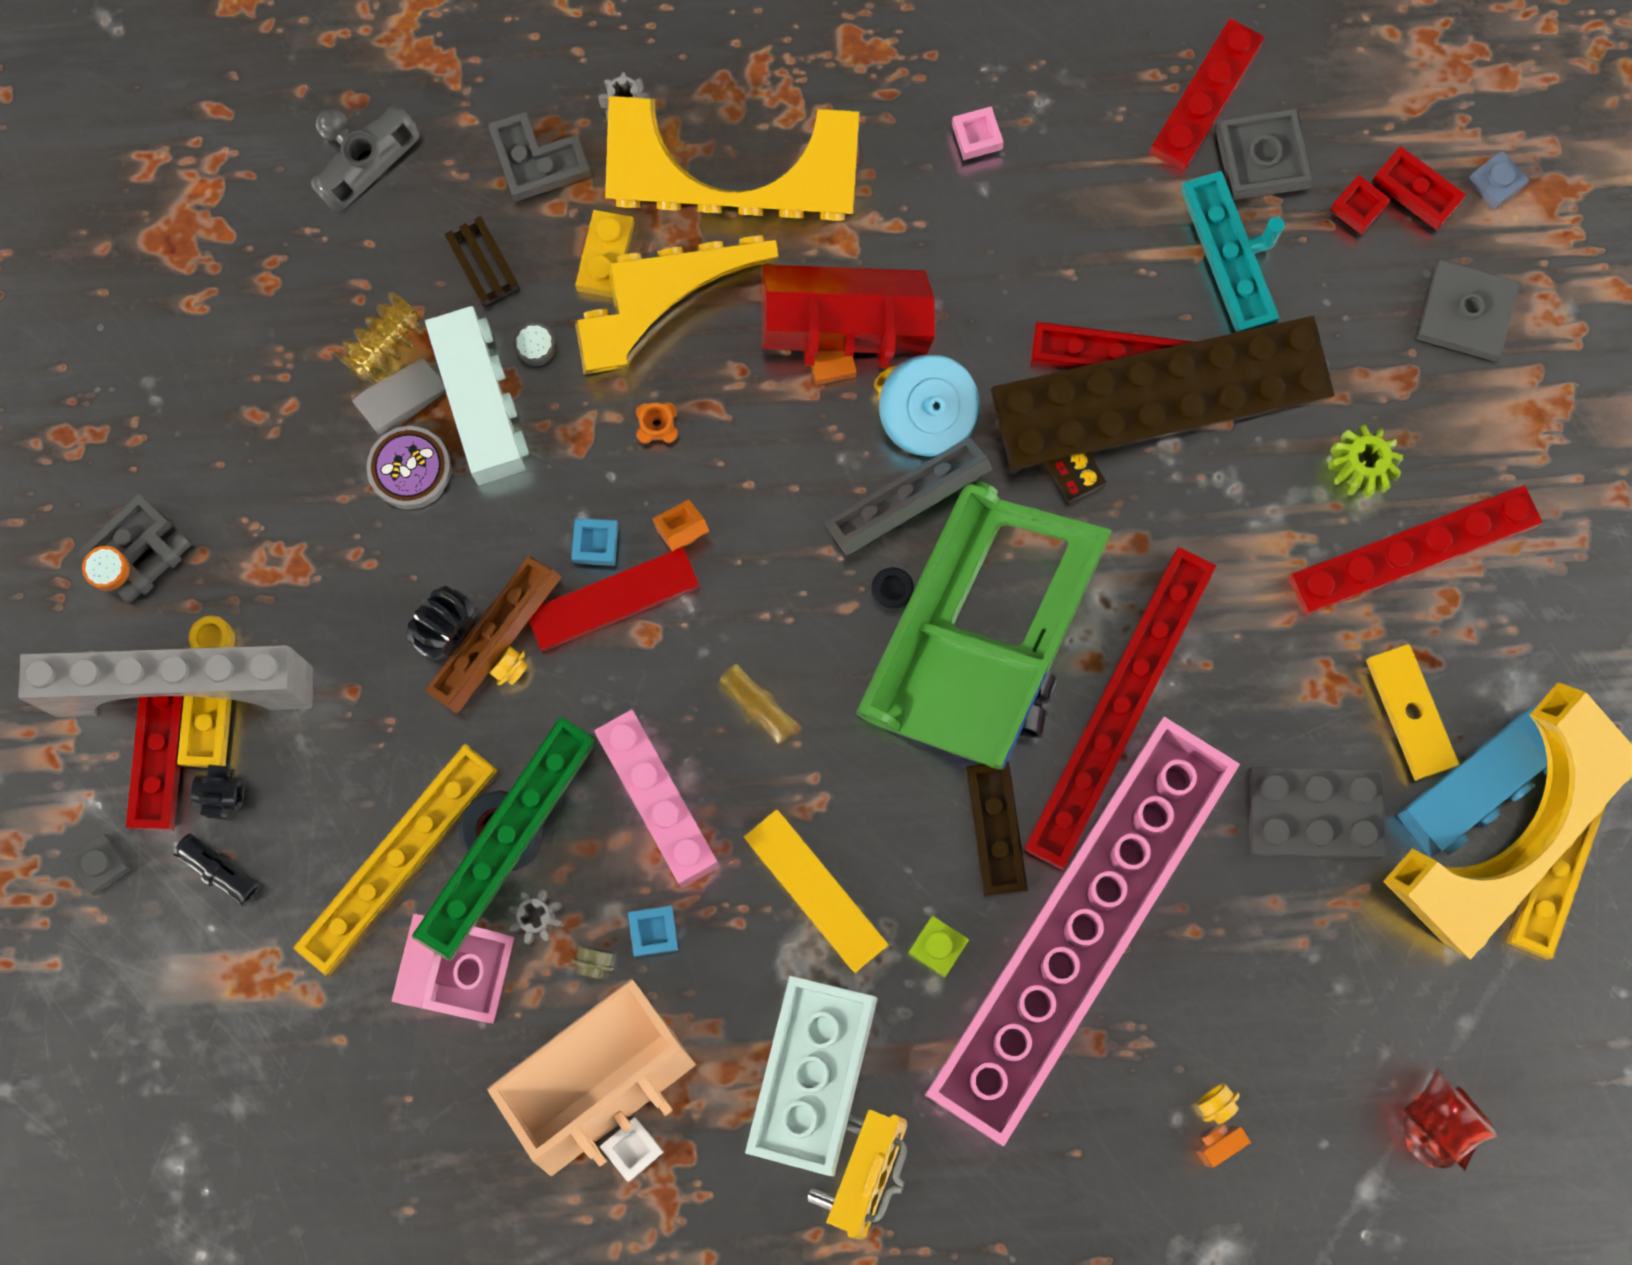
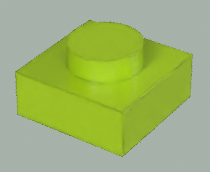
[908,915,969,978]

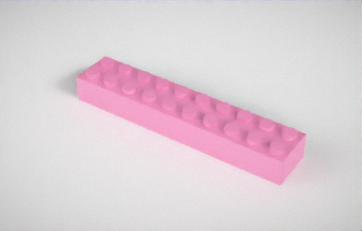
[924,717,1240,1146]

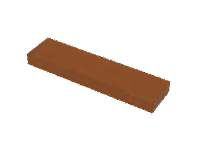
[425,556,562,714]

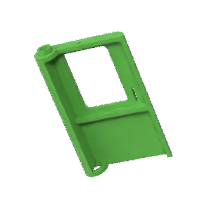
[856,481,1112,770]

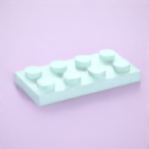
[745,976,878,1177]

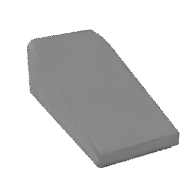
[352,357,446,437]

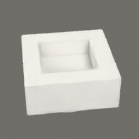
[600,1117,664,1182]

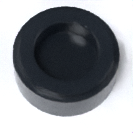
[871,567,914,612]

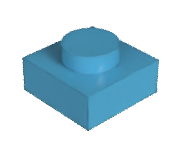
[571,518,619,566]
[628,905,679,958]

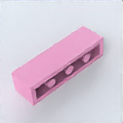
[594,709,720,889]

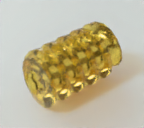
[333,292,424,384]

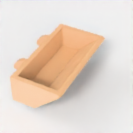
[487,978,696,1177]

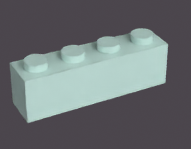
[425,306,529,485]

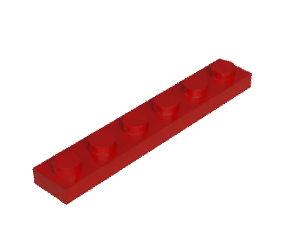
[1289,485,1543,616]

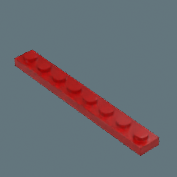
[1024,546,1217,871]

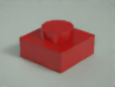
[1330,174,1391,235]

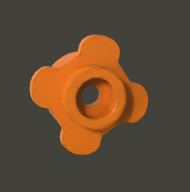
[636,402,678,444]

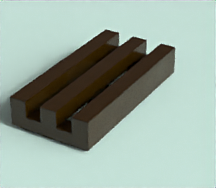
[444,216,520,307]

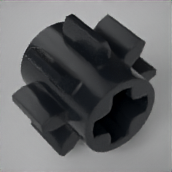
[191,764,244,820]

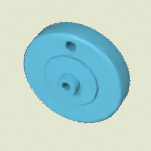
[879,355,980,457]

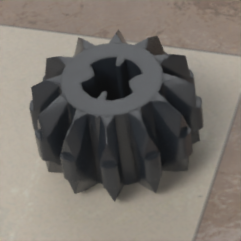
[406,585,477,662]

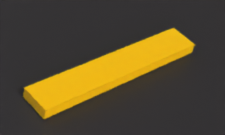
[293,744,500,976]

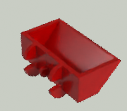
[762,264,935,368]

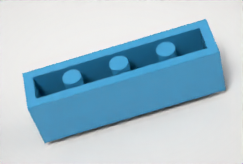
[1395,703,1547,856]

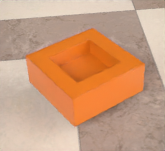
[652,499,709,551]
[1196,1124,1251,1168]

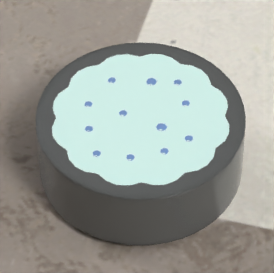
[513,322,557,367]

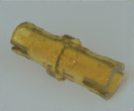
[718,664,798,744]

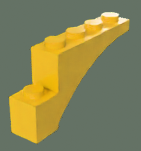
[575,235,779,374]

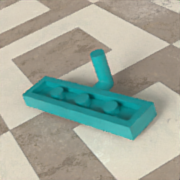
[1180,171,1285,333]

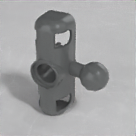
[311,104,420,212]

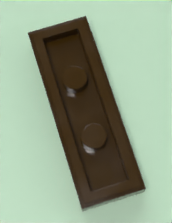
[965,761,1028,897]

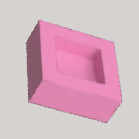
[952,106,1004,160]

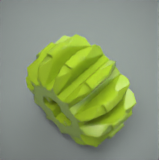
[1328,424,1403,499]

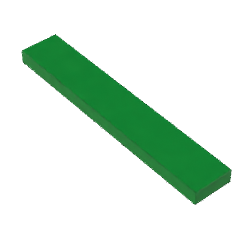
[412,716,597,963]

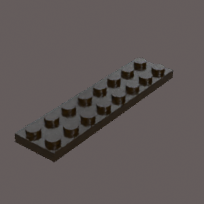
[990,315,1335,471]

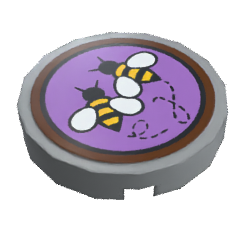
[366,425,452,510]

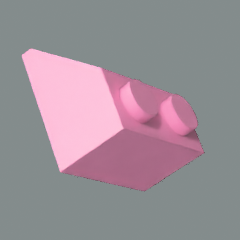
[391,914,514,1024]

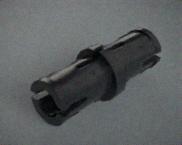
[173,833,260,906]

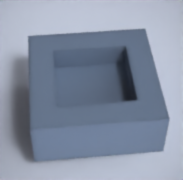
[1467,150,1530,210]

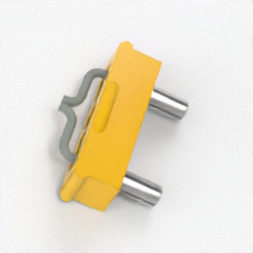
[808,1109,908,1240]

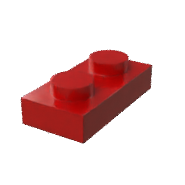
[1372,145,1466,231]

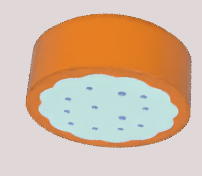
[82,546,130,591]

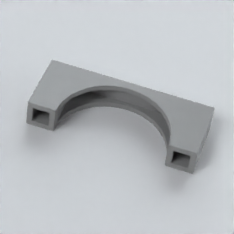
[18,645,313,717]

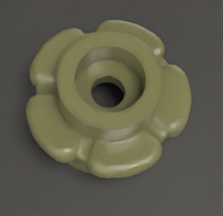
[571,946,614,979]

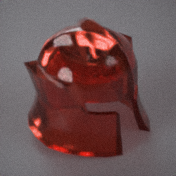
[1403,1067,1499,1171]

